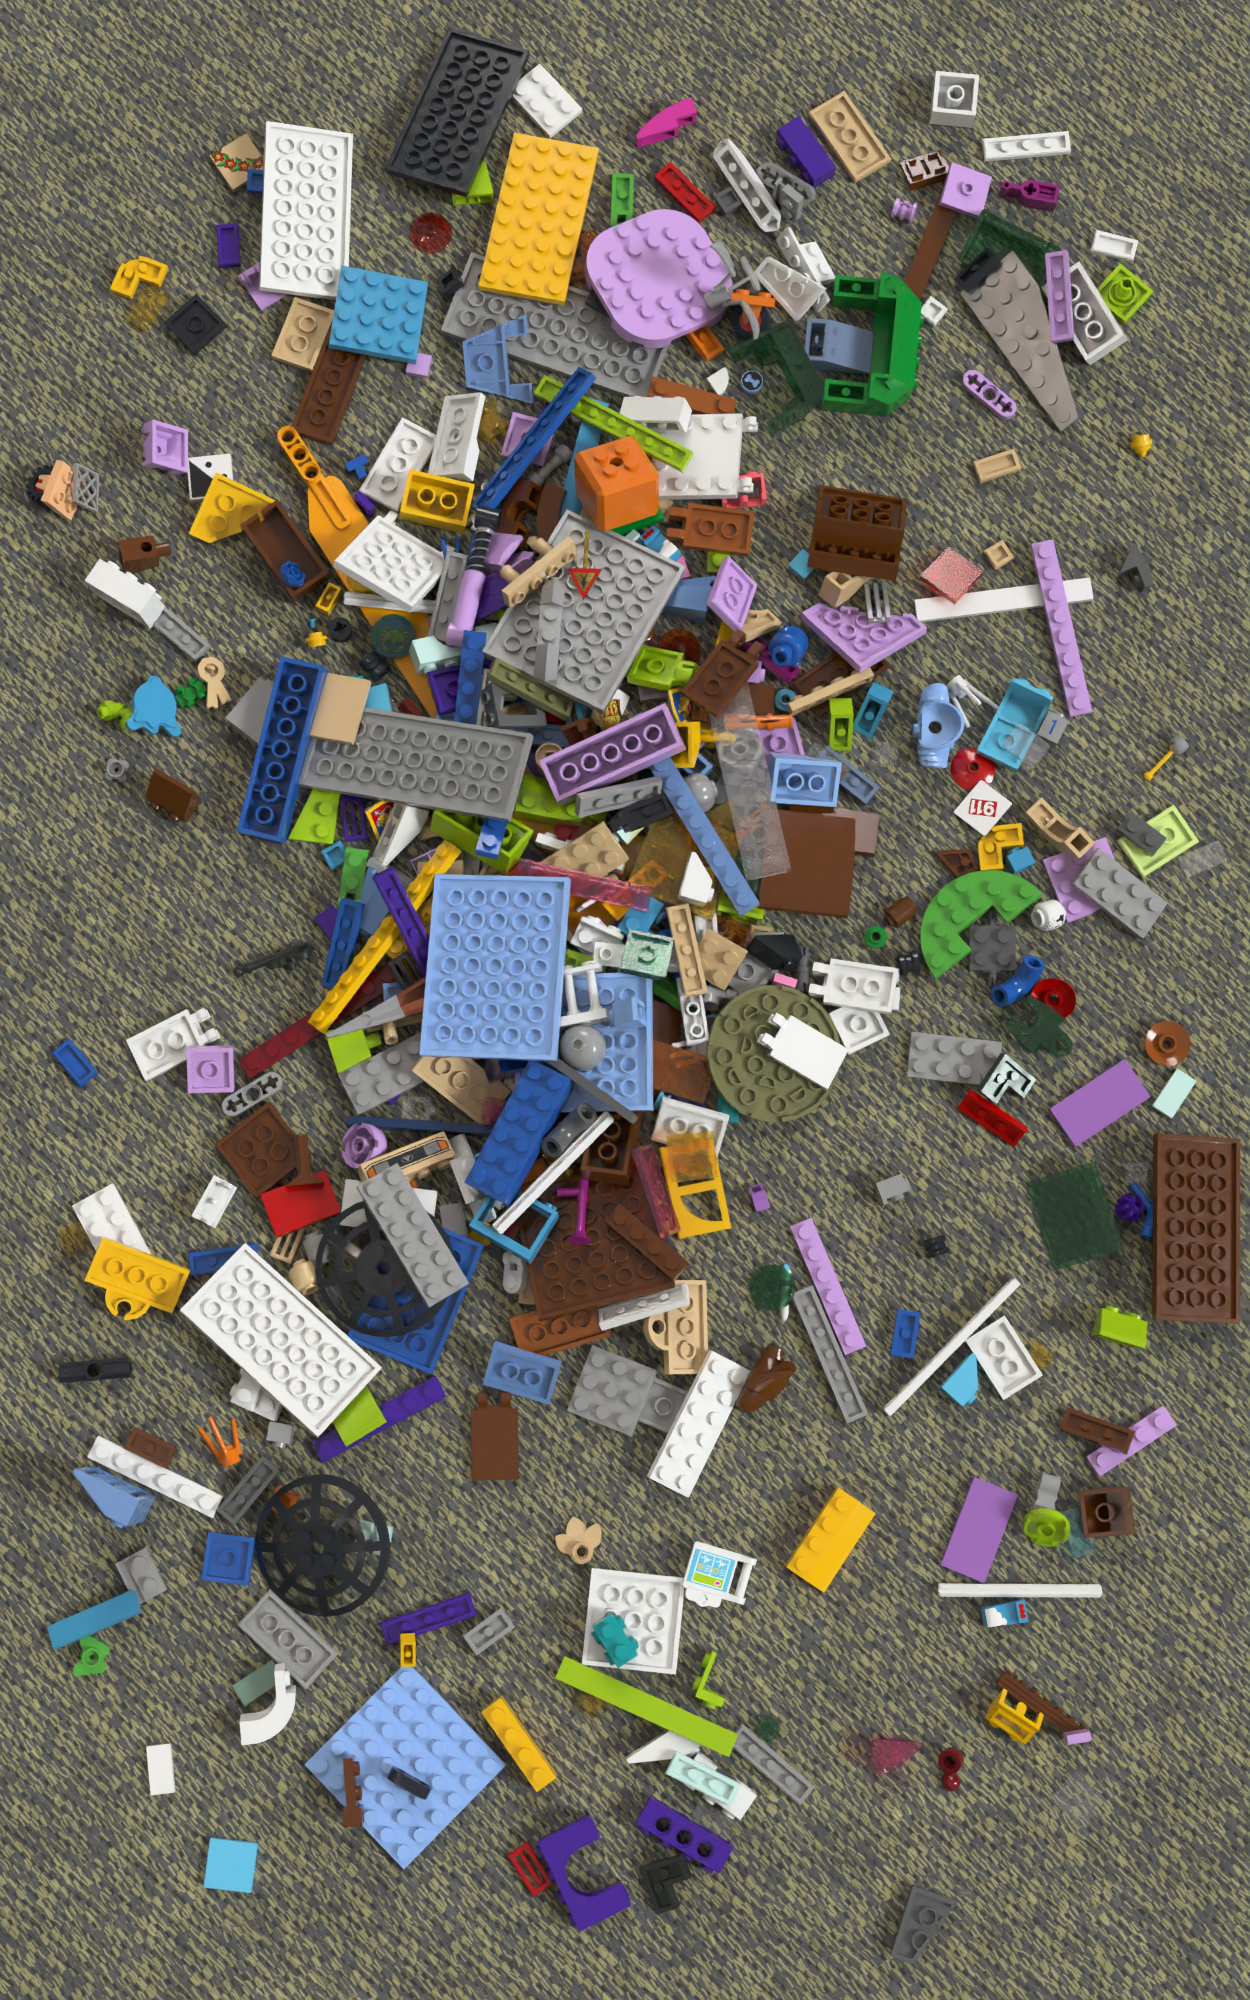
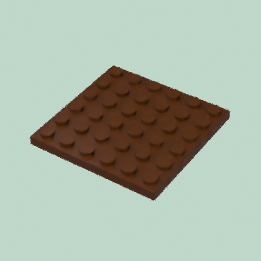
[513,1155,675,1322]

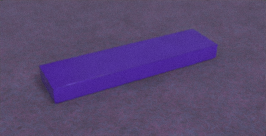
[380,1592,477,1646]

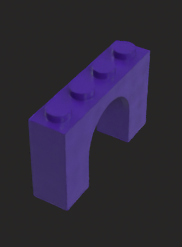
[536,1813,632,1932]

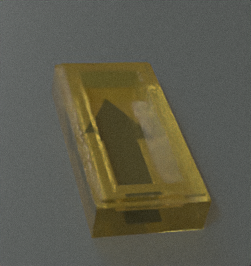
[126,284,170,332]

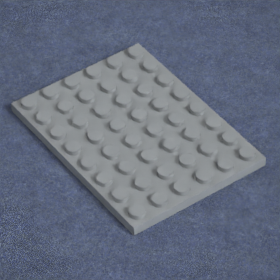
[482,509,686,714]

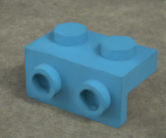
[617,891,665,946]

